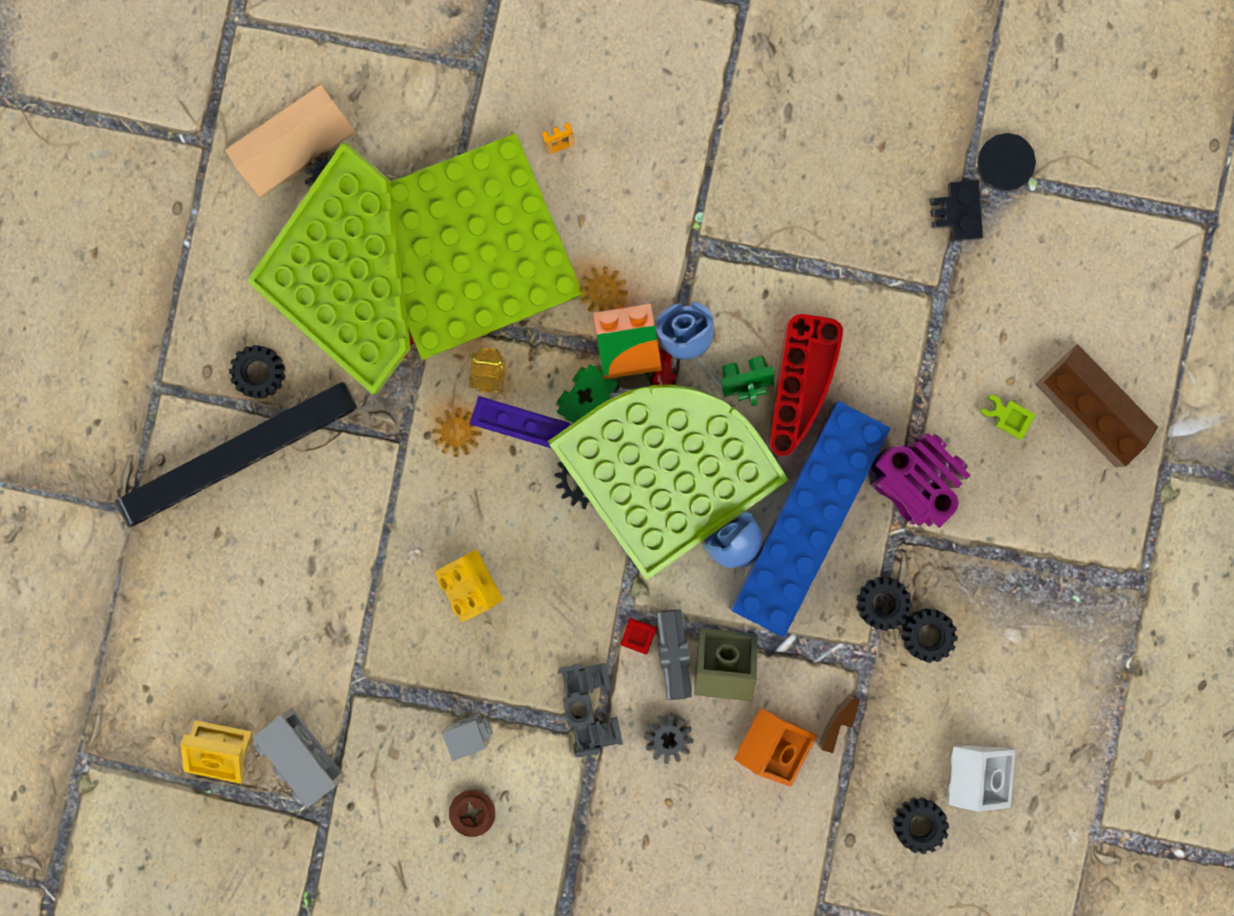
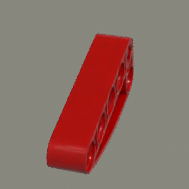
[768,314,843,456]

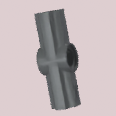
[656,609,692,700]

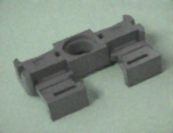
[558,663,623,757]

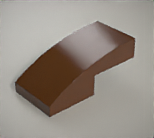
[818,694,860,753]

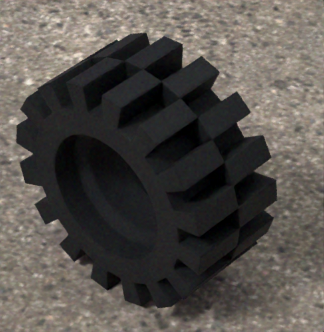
[229,345,286,399]
[856,577,912,631]
[901,608,958,663]
[893,797,949,854]

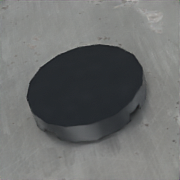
[977,133,1036,192]

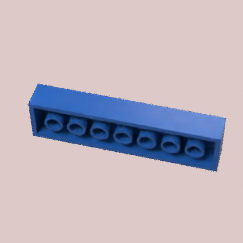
[729,401,891,638]

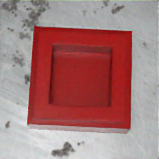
[620,617,657,655]

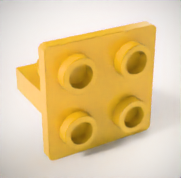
[435,549,504,622]

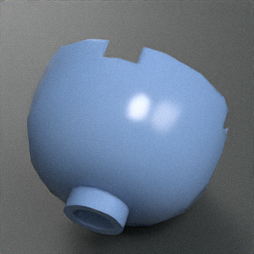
[655,302,715,360]
[703,512,762,568]

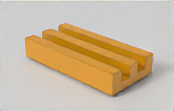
[542,123,575,155]

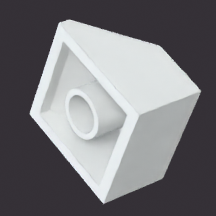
[948,745,1016,812]

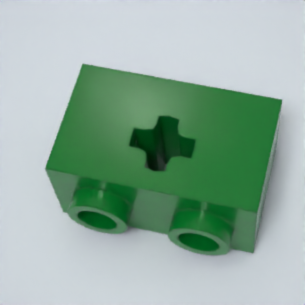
[556,364,619,424]

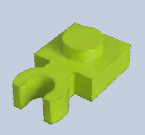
[979,395,1036,440]

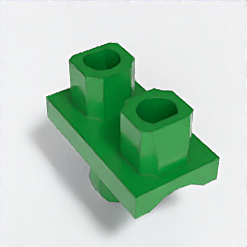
[721,355,775,406]

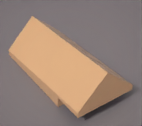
[225,85,356,198]

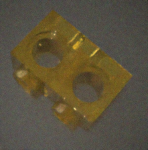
[469,348,506,394]

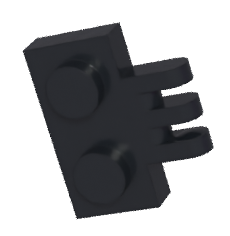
[930,180,983,242]

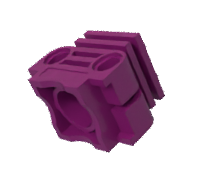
[870,433,971,528]

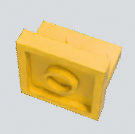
[180,720,252,784]

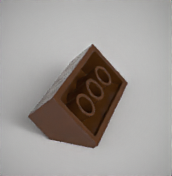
[1035,344,1158,467]

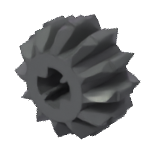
[644,713,694,764]

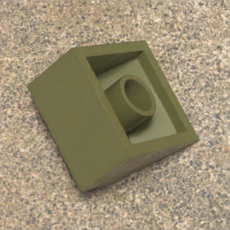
[694,628,757,701]

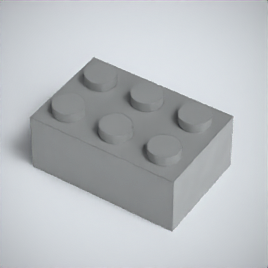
[252,708,345,808]

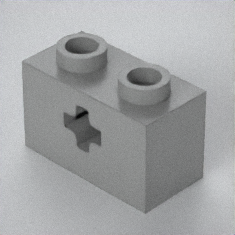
[442,713,493,761]

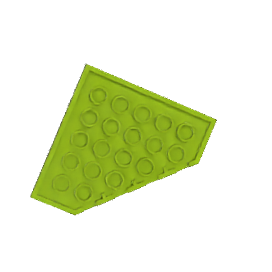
[246,143,411,394]

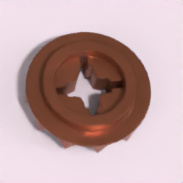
[449,789,496,837]

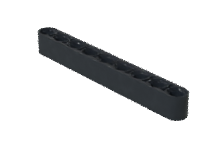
[114,382,358,528]

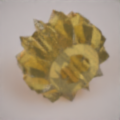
[579,266,628,313]
[432,408,482,457]

